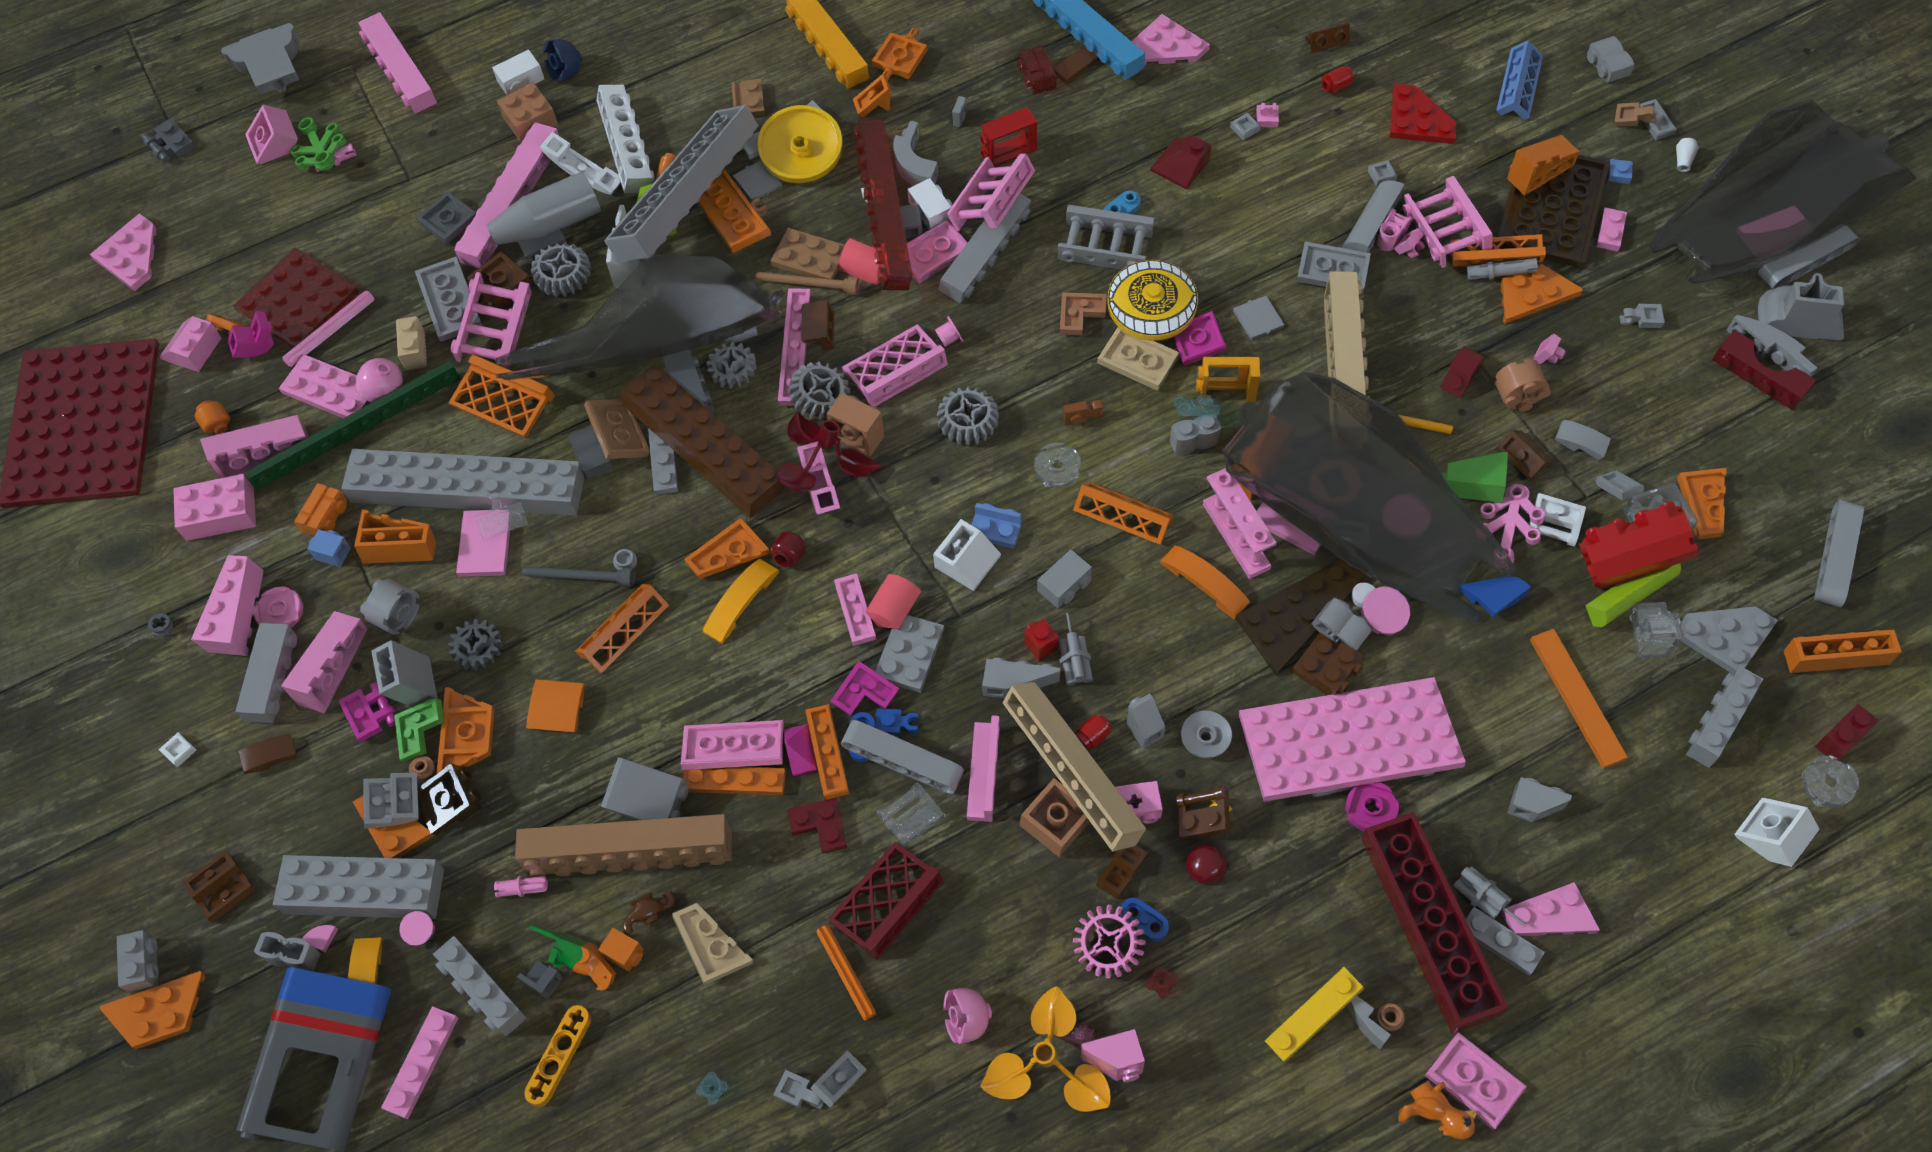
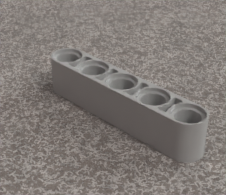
[1758,222,1860,289]
[1814,499,1864,608]
[841,720,964,794]

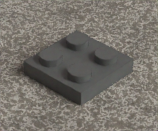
[416,191,476,244]

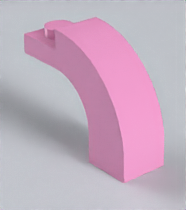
[797,442,840,514]

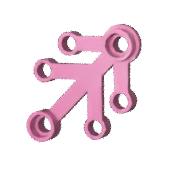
[1476,484,1545,568]

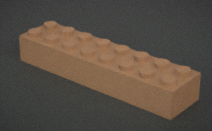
[515,814,732,877]

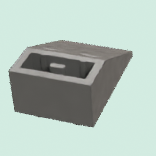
[662,346,715,415]

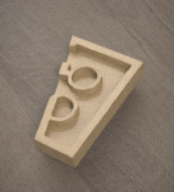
[672,903,753,985]

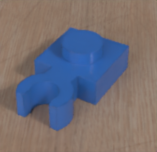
[875,709,919,736]

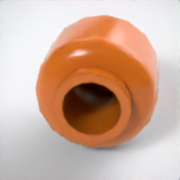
[194,400,231,435]

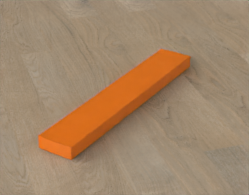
[1530,629,1628,769]

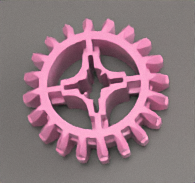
[1073,905,1146,978]

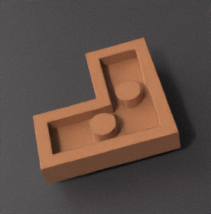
[1060,292,1107,335]

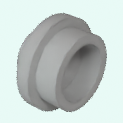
[613,549,637,570]

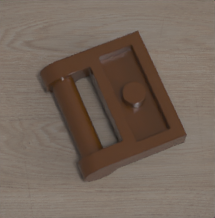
[1176,785,1230,840]

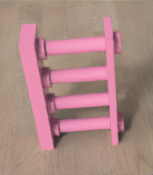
[947,154,1036,231]
[1403,176,1492,268]
[451,272,532,370]
[1203,467,1277,579]

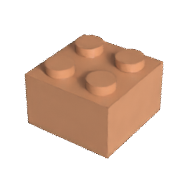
[497,82,558,143]
[827,393,885,457]
[1019,778,1090,857]

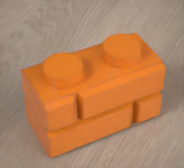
[294,483,347,536]

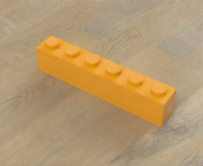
[785,0,869,89]

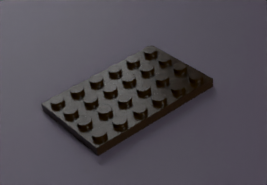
[1495,142,1610,268]

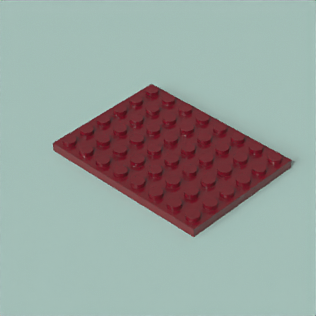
[0,338,159,508]

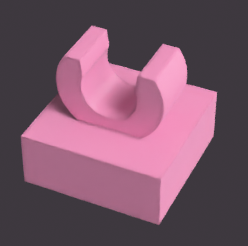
[1256,103,1279,127]
[1394,228,1425,258]
[1533,334,1565,364]

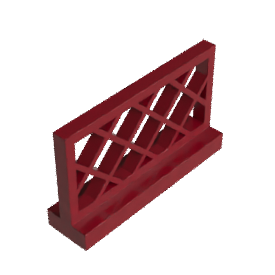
[827,842,944,961]

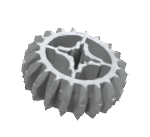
[531,241,591,298]
[788,361,850,421]
[937,386,999,446]

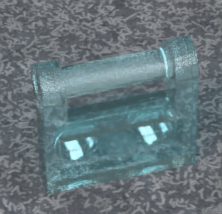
[1173,395,1220,416]

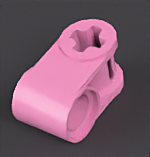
[1376,208,1413,251]

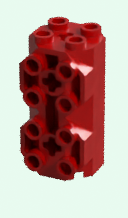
[1579,502,1700,589]

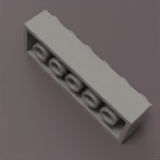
[273,855,444,919]

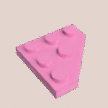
[1131,14,1210,65]
[90,213,157,291]

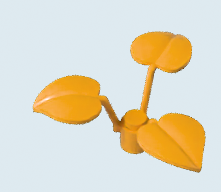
[980,986,1111,1112]

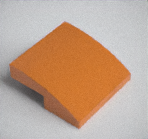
[526,680,585,732]

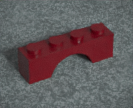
[1712,330,1816,410]

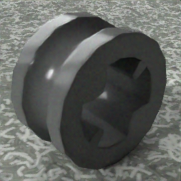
[148,613,173,637]

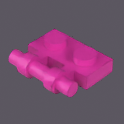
[338,682,397,743]

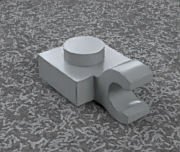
[1619,304,1665,328]
[773,1070,824,1110]

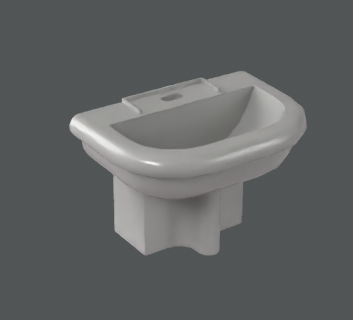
[221,23,300,95]
[1758,273,1844,340]

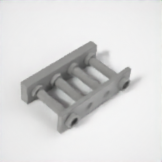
[1058,205,1154,270]

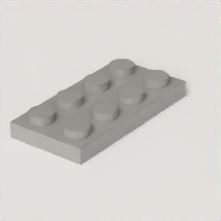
[415,257,482,342]

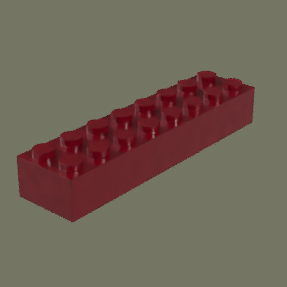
[1361,812,1508,1034]

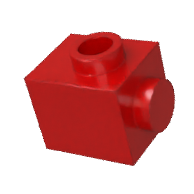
[1024,618,1059,661]

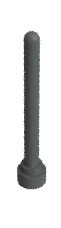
[522,567,635,587]

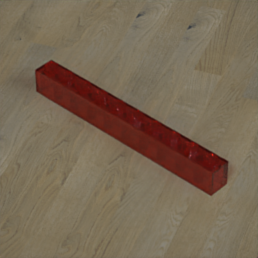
[853,117,913,291]

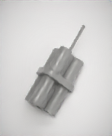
[1059,613,1093,686]
[1453,866,1527,927]

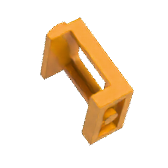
[1196,357,1260,402]

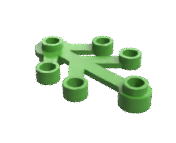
[290,117,347,171]

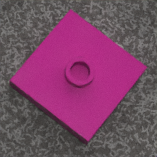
[1174,311,1227,366]

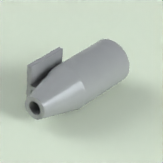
[486,171,601,259]

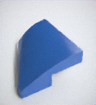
[1459,576,1531,618]

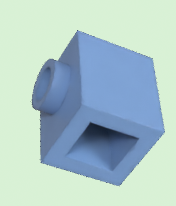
[308,529,351,568]

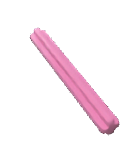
[282,290,374,367]

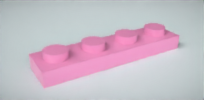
[381,1006,458,1120]

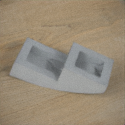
[1555,420,1611,460]
[1346,996,1391,1049]

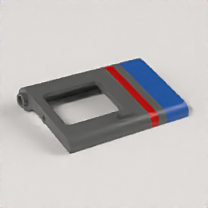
[236,967,392,1152]

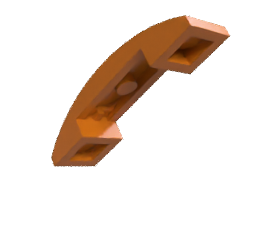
[1160,545,1250,620]

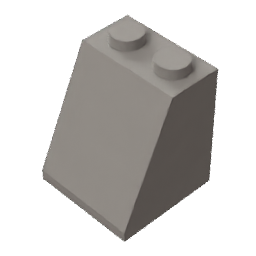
[601,757,689,820]

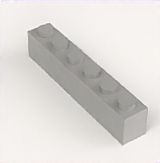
[938,193,1031,303]

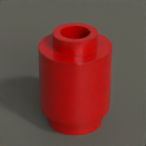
[1321,66,1354,94]
[1075,714,1111,751]

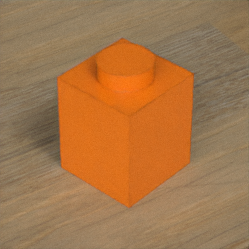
[598,928,644,972]

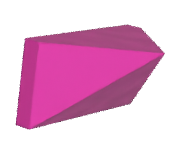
[784,724,818,776]

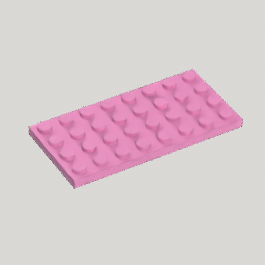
[1239,677,1466,802]

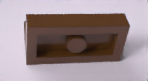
[801,300,834,350]
[1496,430,1554,480]

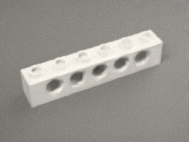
[597,85,654,193]

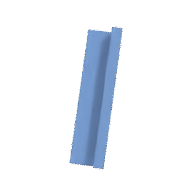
[1496,40,1543,120]

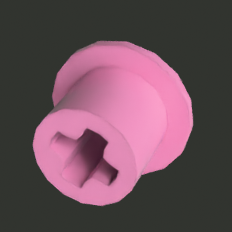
[935,316,963,347]
[399,911,435,946]

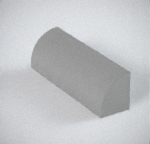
[1342,180,1404,253]

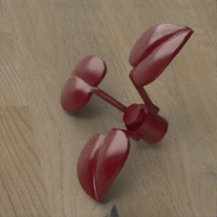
[777,412,881,492]

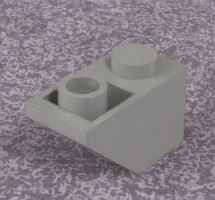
[1127,693,1165,749]
[1507,777,1572,822]

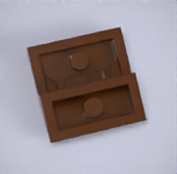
[182,850,256,924]

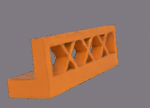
[1450,234,1546,267]
[1073,481,1174,545]
[575,584,669,673]

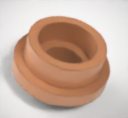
[409,756,435,781]
[1377,1003,1405,1031]

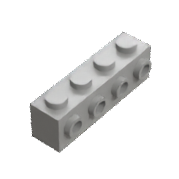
[235,623,297,723]
[1686,666,1763,768]
[433,936,527,1036]

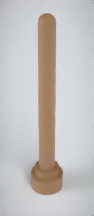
[755,272,859,295]

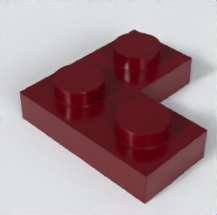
[787,798,847,854]

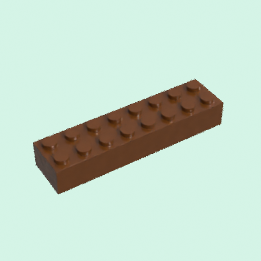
[621,363,784,518]

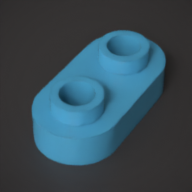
[1104,191,1141,214]

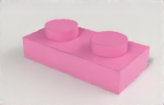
[1596,208,1627,252]

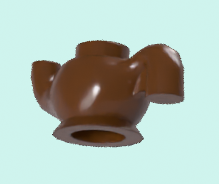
[623,891,676,935]

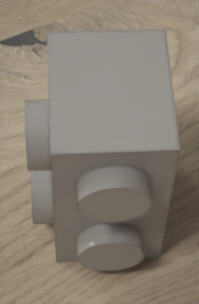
[117,930,159,995]

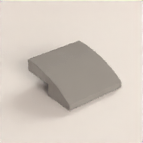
[363,773,418,829]

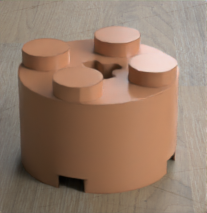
[1494,359,1551,412]

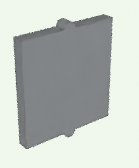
[733,160,782,201]
[1233,296,1284,340]

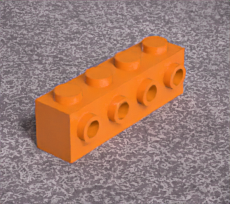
[1783,630,1902,673]

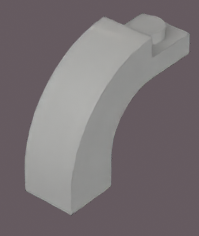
[893,121,939,186]

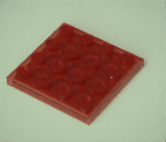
[233,247,359,348]

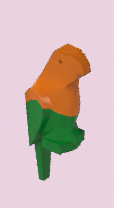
[529,924,616,991]

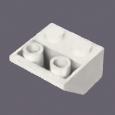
[933,519,1001,591]

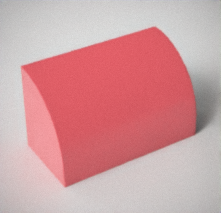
[839,238,889,286]
[865,574,921,629]

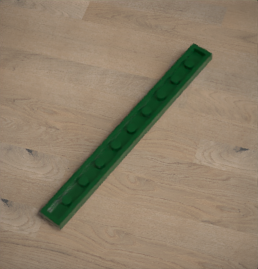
[244,361,460,490]

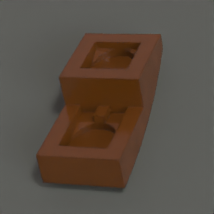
[238,733,296,775]
[1096,846,1148,899]

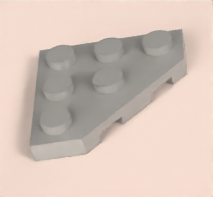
[1672,606,1778,673]

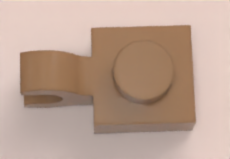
[1615,102,1656,127]

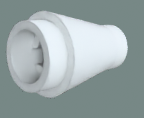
[1676,138,1699,172]

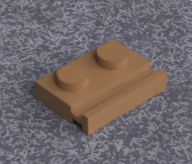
[731,79,765,117]

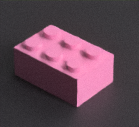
[173,474,256,541]

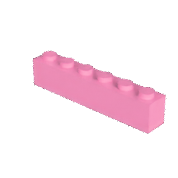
[358,12,437,114]

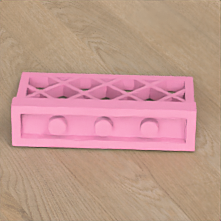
[842,324,948,406]

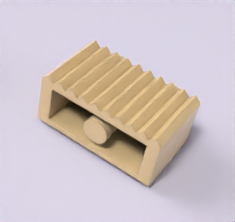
[396,316,427,371]

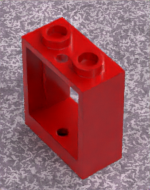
[980,107,1037,167]

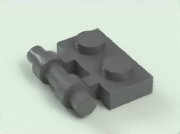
[141,118,196,163]

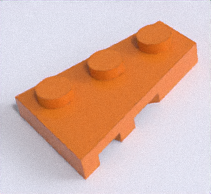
[1677,468,1727,539]
[684,518,770,579]
[353,796,434,858]

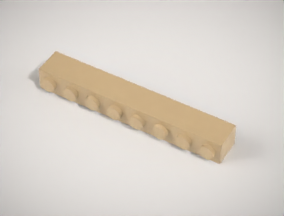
[1003,682,1146,852]

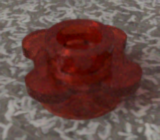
[1146,966,1178,999]

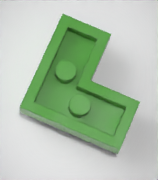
[394,698,444,762]

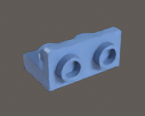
[972,503,1022,549]

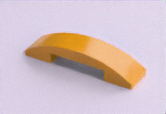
[702,559,779,644]
[348,937,382,985]

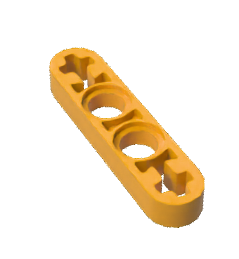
[525,1005,591,1107]

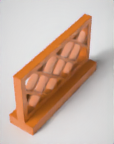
[449,354,555,438]

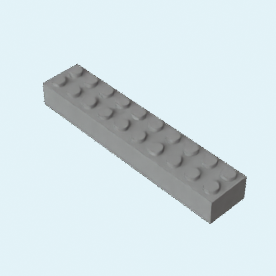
[604,105,759,262]
[341,449,585,516]

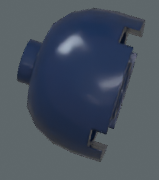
[543,39,582,82]

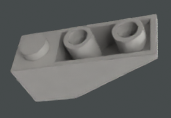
[982,658,1060,698]

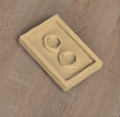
[1097,327,1179,391]

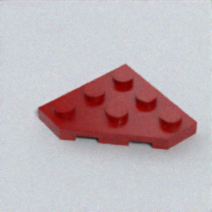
[1389,83,1456,144]

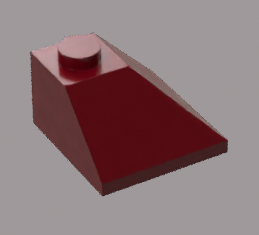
[1150,135,1211,190]

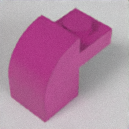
[228,311,274,358]

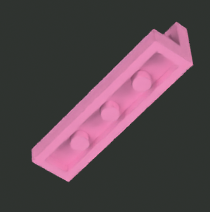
[967,716,1000,822]

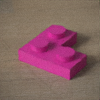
[830,661,899,716]

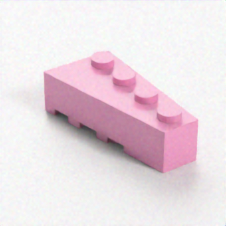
[200,415,309,478]
[191,555,264,656]
[281,611,368,713]

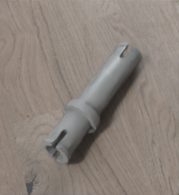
[1467,258,1538,281]

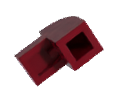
[1440,346,1486,398]

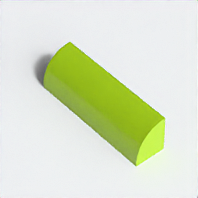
[1585,563,1681,628]

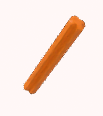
[816,925,876,1020]

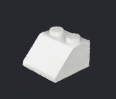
[1735,797,1819,867]

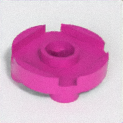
[1345,782,1399,831]

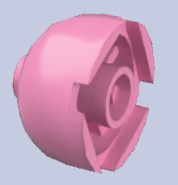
[356,358,403,402]
[944,988,992,1044]

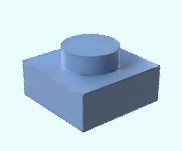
[1607,159,1633,184]

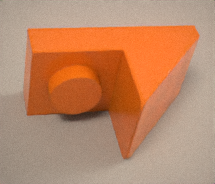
[853,74,891,118]

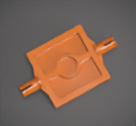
[872,27,927,81]

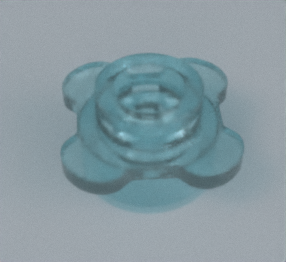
[696,1072,729,1105]

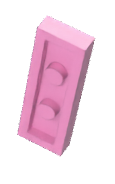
[834,573,876,646]

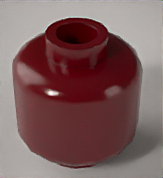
[770,532,806,567]

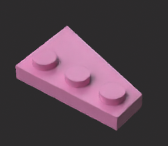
[1501,883,1600,936]

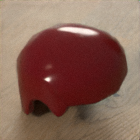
[1186,845,1227,885]

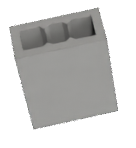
[371,640,437,707]

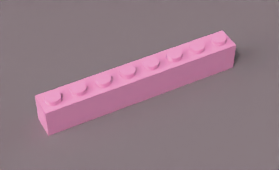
[454,122,559,269]

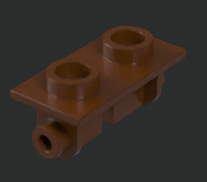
[1305,22,1350,53]

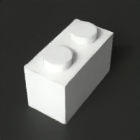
[492,50,544,95]
[908,178,952,230]

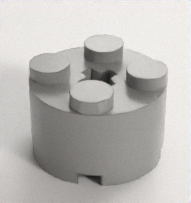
[360,579,419,635]

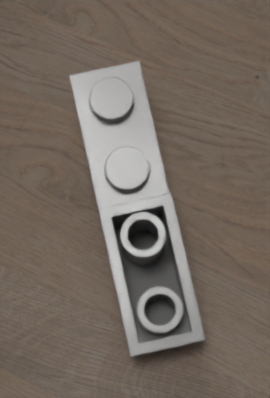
[1727,315,1817,377]

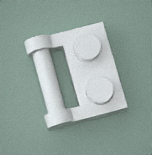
[1529,493,1586,547]

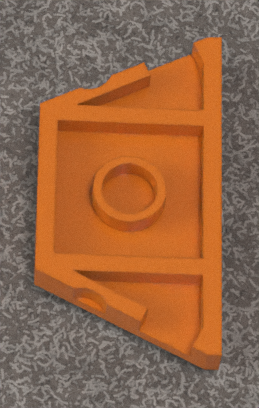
[1501,264,1583,324]
[437,687,495,773]
[100,971,205,1050]

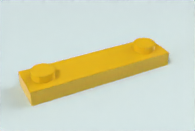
[1265,967,1365,1062]

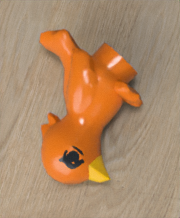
[1398,1081,1476,1140]

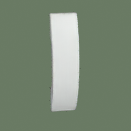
[540,132,621,195]

